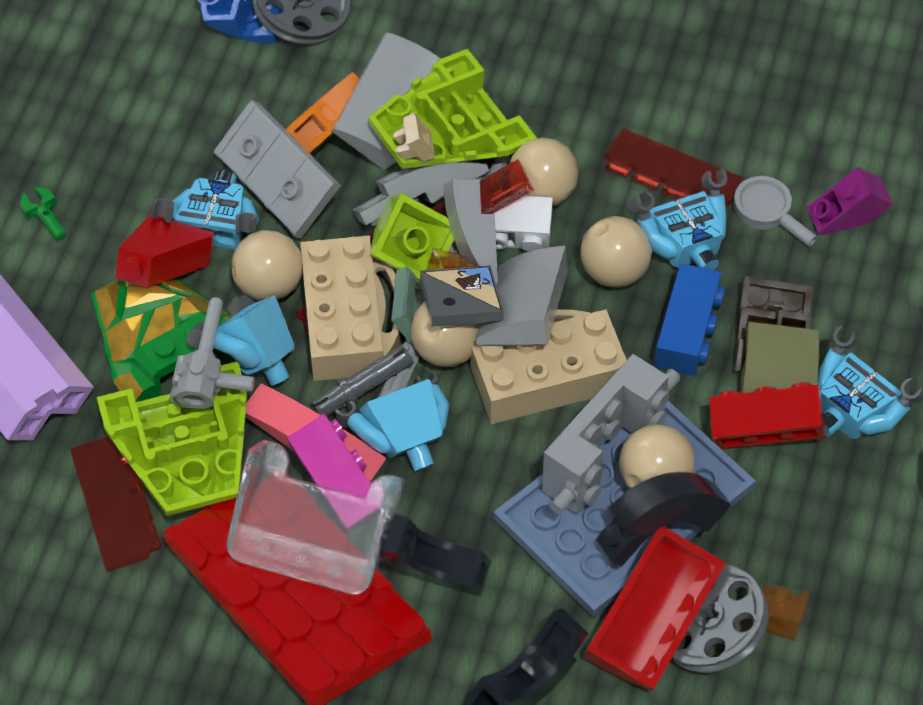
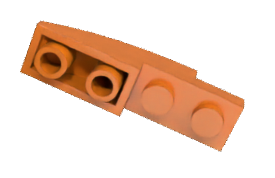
[286,72,359,155]

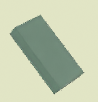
[392,267,424,342]

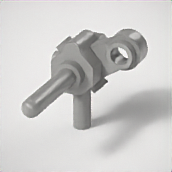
[169,297,255,409]

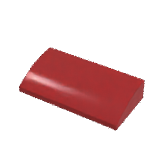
[583,526,726,691]

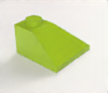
[370,193,454,281]

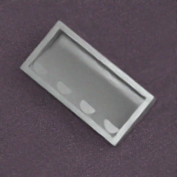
[332,32,441,170]
[476,246,568,345]

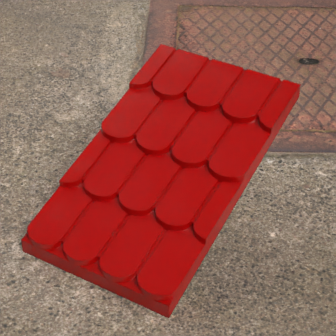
[164,468,432,705]

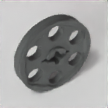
[253,0,351,44]
[671,565,769,673]

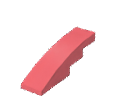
[245,383,386,482]

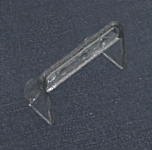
[227,439,405,594]

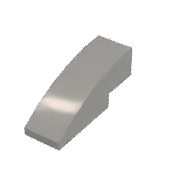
[443,179,498,284]

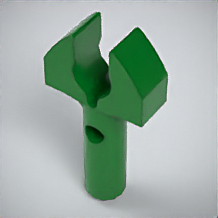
[20,187,67,240]

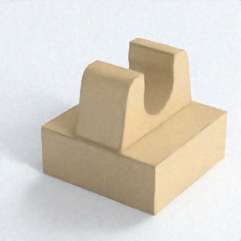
[393,113,435,162]

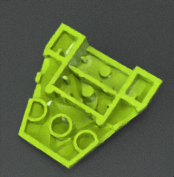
[368,48,537,169]
[97,361,247,516]

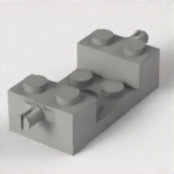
[542,354,680,515]

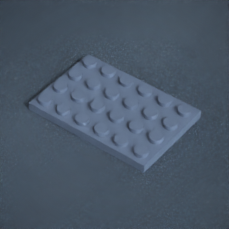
[493,401,756,617]

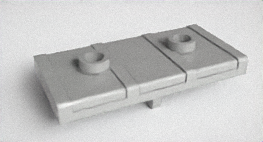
[214,100,341,238]

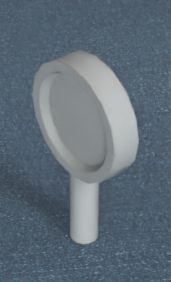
[733,176,818,247]

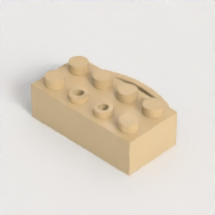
[300,236,402,381]
[470,309,627,424]

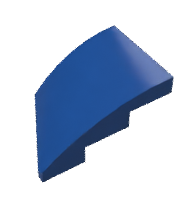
[197,0,282,43]

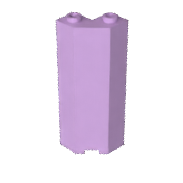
[0,275,94,440]

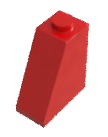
[115,214,215,288]

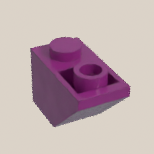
[807,167,894,235]

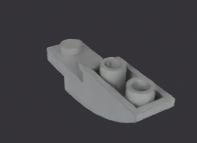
[353,161,490,226]

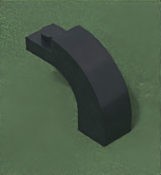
[596,472,732,567]
[378,514,491,596]
[463,608,589,705]

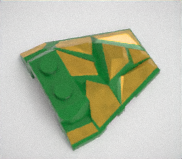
[91,277,232,402]

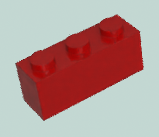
[709,382,826,449]

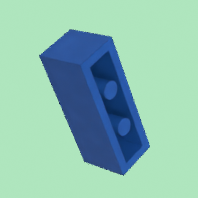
[654,263,726,376]

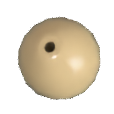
[508,137,579,206]
[580,216,652,288]
[231,230,303,301]
[410,302,481,367]
[619,424,695,489]

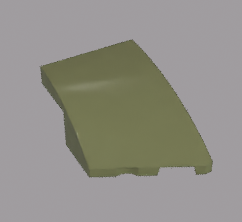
[741,322,819,393]

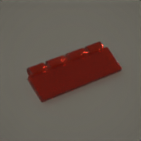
[605,128,744,209]
[70,436,161,572]

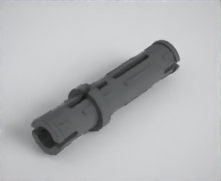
[311,344,414,417]

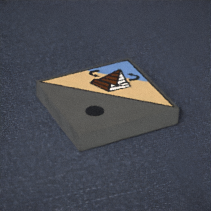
[420,265,504,327]

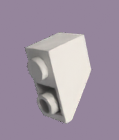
[494,195,553,251]

